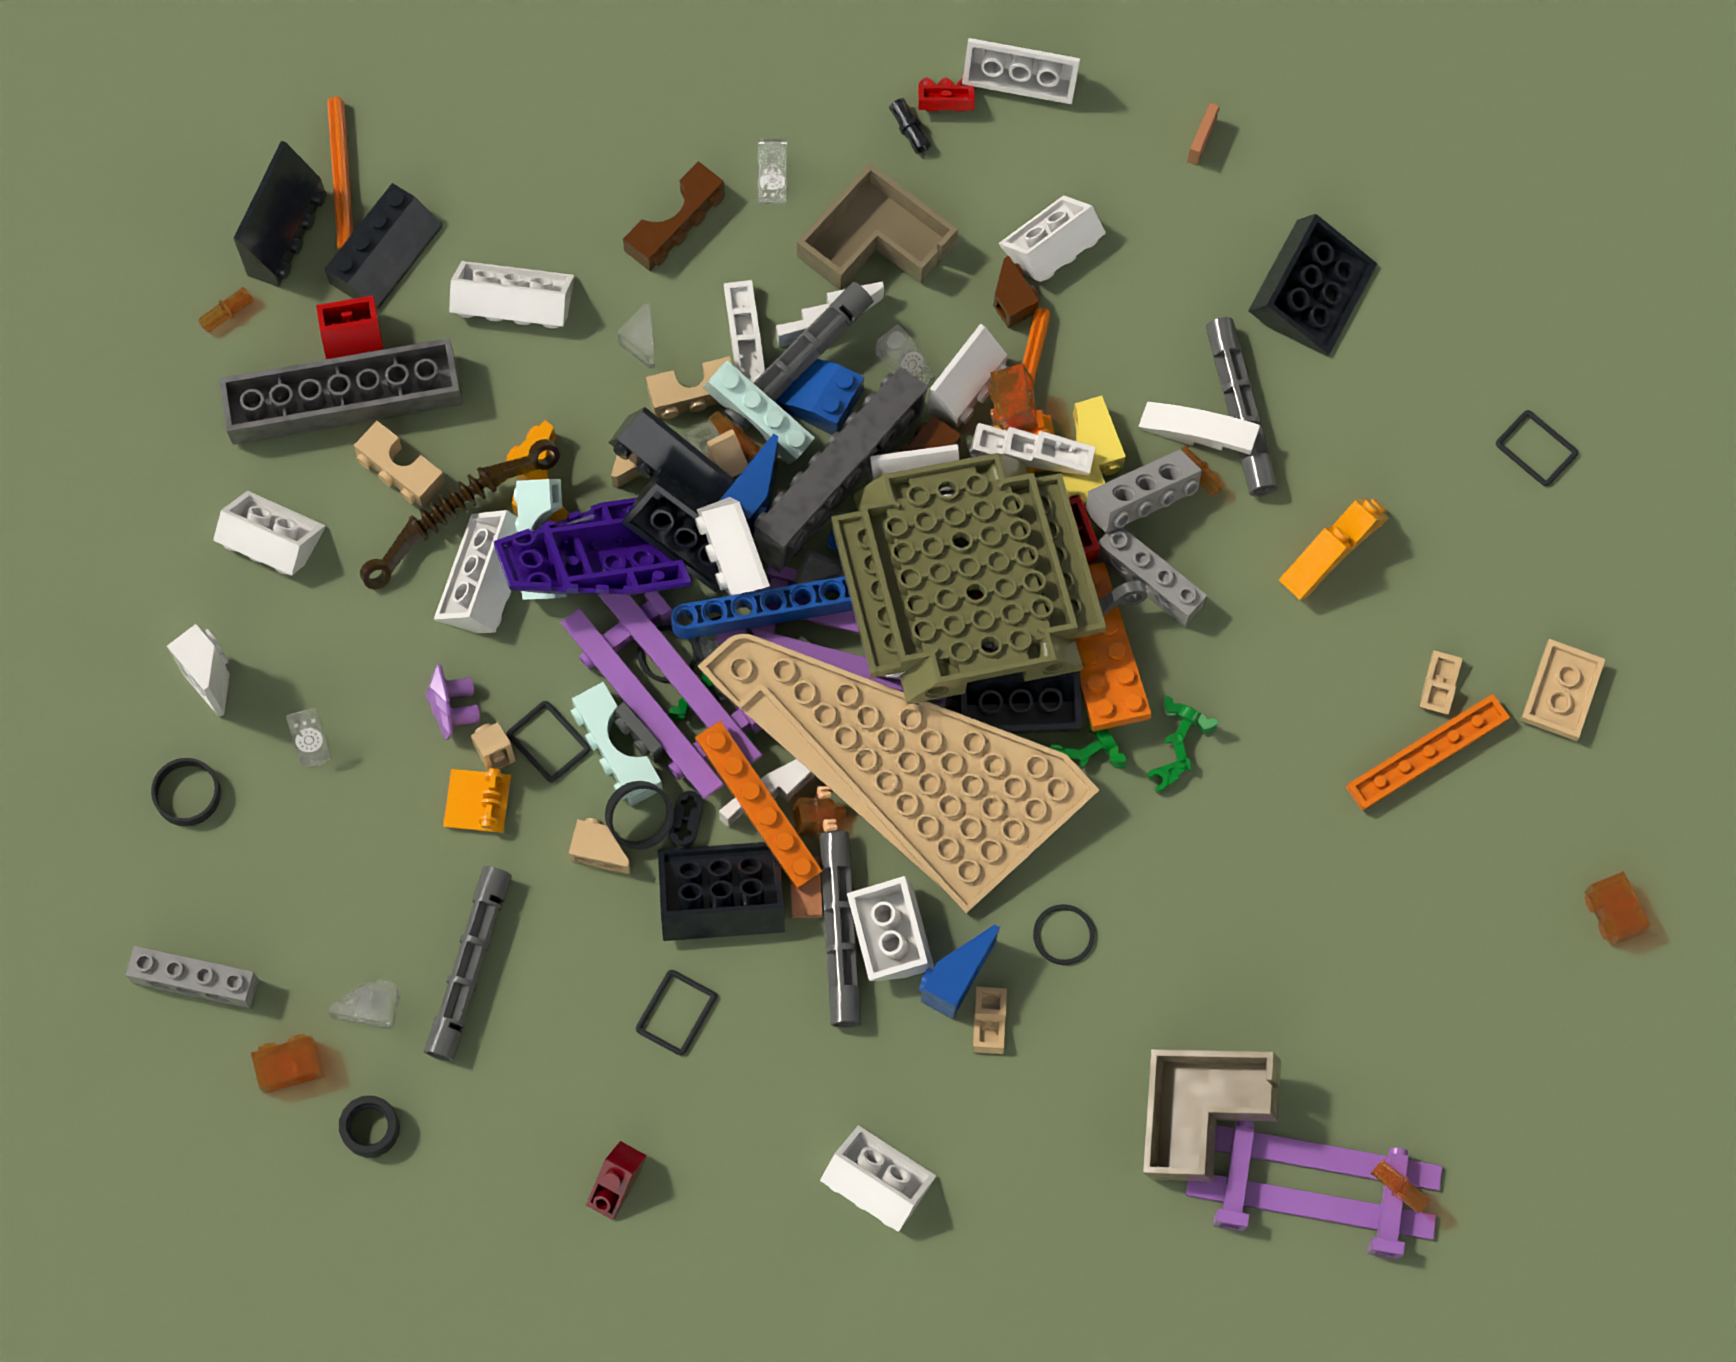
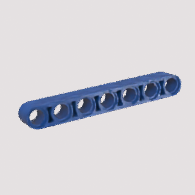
[671,576,853,639]

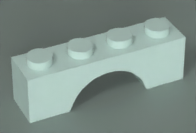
[702,361,815,464]
[514,479,567,600]
[570,682,663,807]

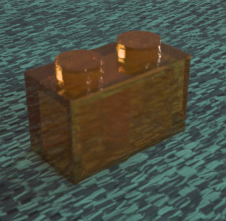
[988,364,1038,431]
[1584,871,1651,946]
[251,1034,324,1094]

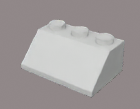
[999,195,1106,282]
[928,324,1008,430]
[869,444,959,497]
[213,491,325,576]
[695,497,770,596]
[167,624,230,718]
[847,876,934,981]
[820,1125,936,1232]

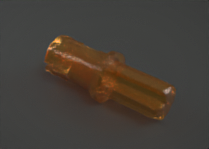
[198,286,253,332]
[707,411,759,460]
[1181,445,1224,496]
[1371,1159,1430,1213]

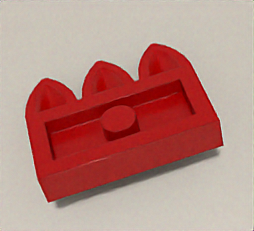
[918,77,975,112]

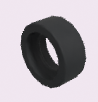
[339,1096,400,1158]

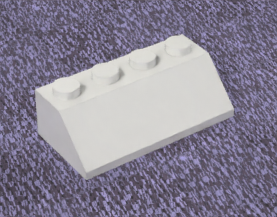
[962,38,1080,104]
[449,261,574,328]
[434,510,517,633]

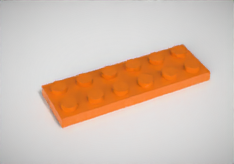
[1070,562,1151,732]

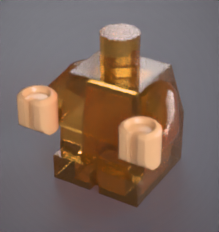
[792,786,846,835]

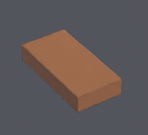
[1187,102,1220,165]
[790,856,822,919]

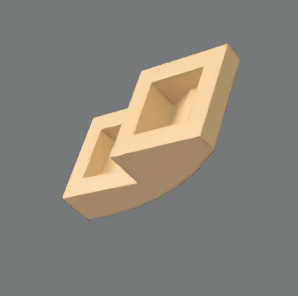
[1419,650,1463,715]
[973,987,1007,1054]

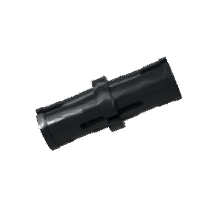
[889,98,931,154]

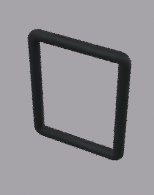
[1496,410,1578,486]
[506,701,590,782]
[636,970,717,1055]

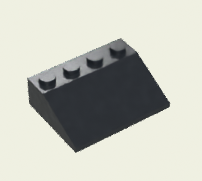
[233,141,326,287]
[1248,214,1378,356]
[658,842,785,941]

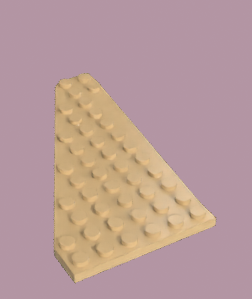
[698,634,1099,913]

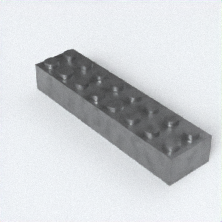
[219,338,463,445]
[752,366,928,573]

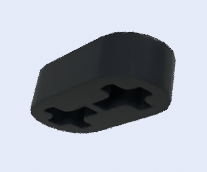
[669,791,703,848]

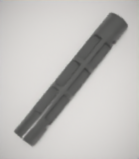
[724,281,874,432]
[1206,317,1278,497]
[820,831,861,1028]
[424,866,512,1061]

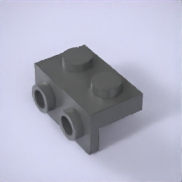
[615,702,667,764]

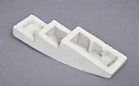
[724,280,765,383]
[776,281,884,348]
[1138,402,1260,455]
[970,423,1095,475]
[719,759,815,827]

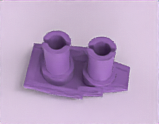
[425,664,480,740]

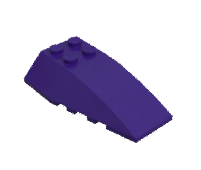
[493,498,691,595]

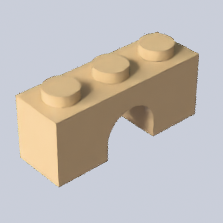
[646,356,732,419]
[353,421,446,508]

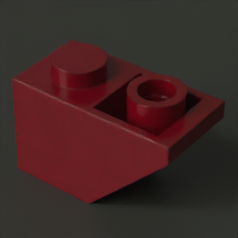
[586,1141,647,1220]

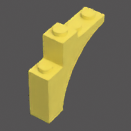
[1061,395,1126,508]

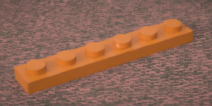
[1345,694,1510,812]
[695,720,822,889]

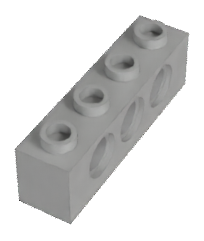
[1085,449,1202,533]
[1098,527,1207,628]
[125,946,259,1009]

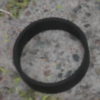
[151,758,221,826]
[605,781,674,850]

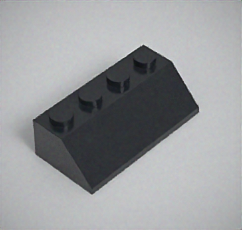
[325,183,442,309]
[608,407,736,504]
[621,468,753,592]
[959,671,1082,734]

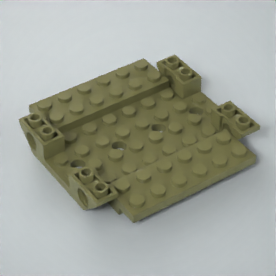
[831,453,1106,705]

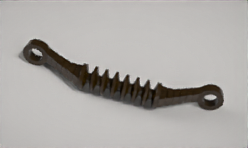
[360,439,560,590]

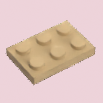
[1520,639,1605,741]

